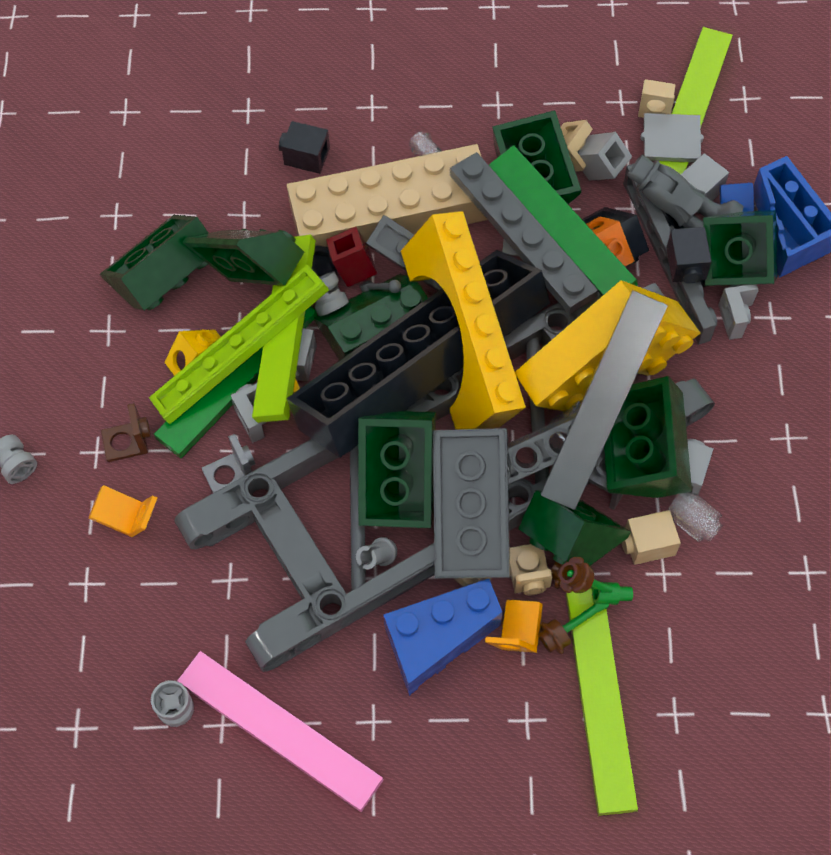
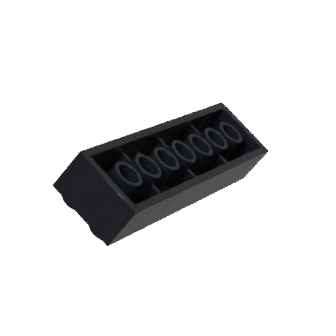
[286,250,550,458]

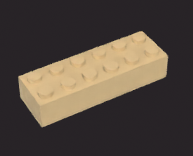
[287,144,488,247]

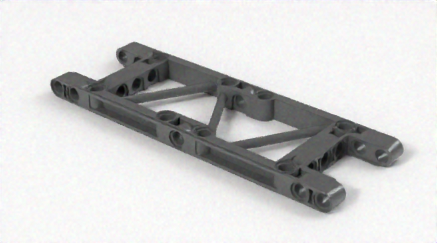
[174,292,715,672]

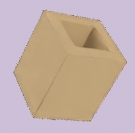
[622,510,681,565]

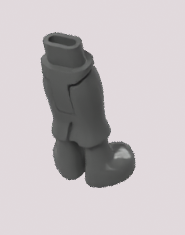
[627,154,744,228]

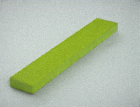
[659,27,733,174]
[252,234,316,423]
[149,264,329,424]
[566,588,638,816]

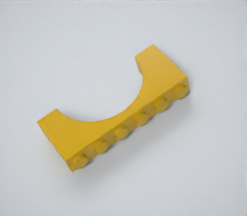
[401,211,526,430]

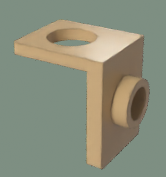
[638,79,675,118]

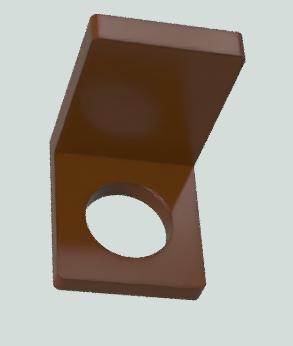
[101,403,151,462]

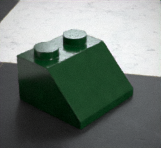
[703,210,778,286]
[518,490,631,566]

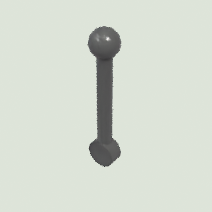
[359,280,402,293]

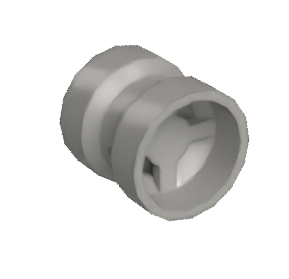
[315,271,349,316]
[0,434,37,484]
[151,680,194,727]

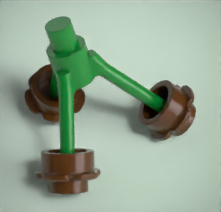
[538,557,633,654]

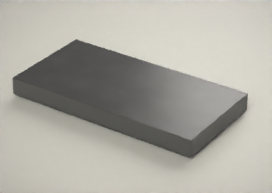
[433,428,510,579]

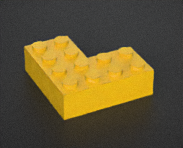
[515,280,700,412]

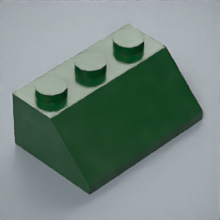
[492,110,581,204]
[100,215,209,311]
[183,229,305,286]
[314,273,428,361]
[604,376,692,498]
[358,411,436,528]

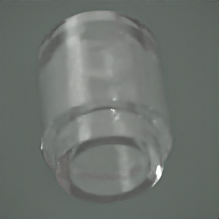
[668,492,723,542]

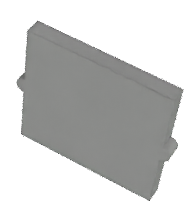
[640,113,704,162]

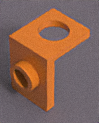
[586,216,634,267]

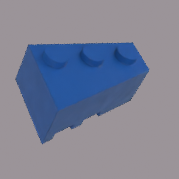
[753,156,831,278]
[383,578,502,696]

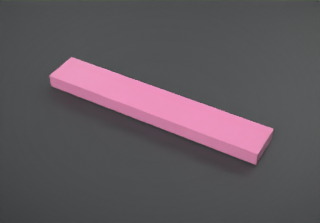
[177,651,383,812]

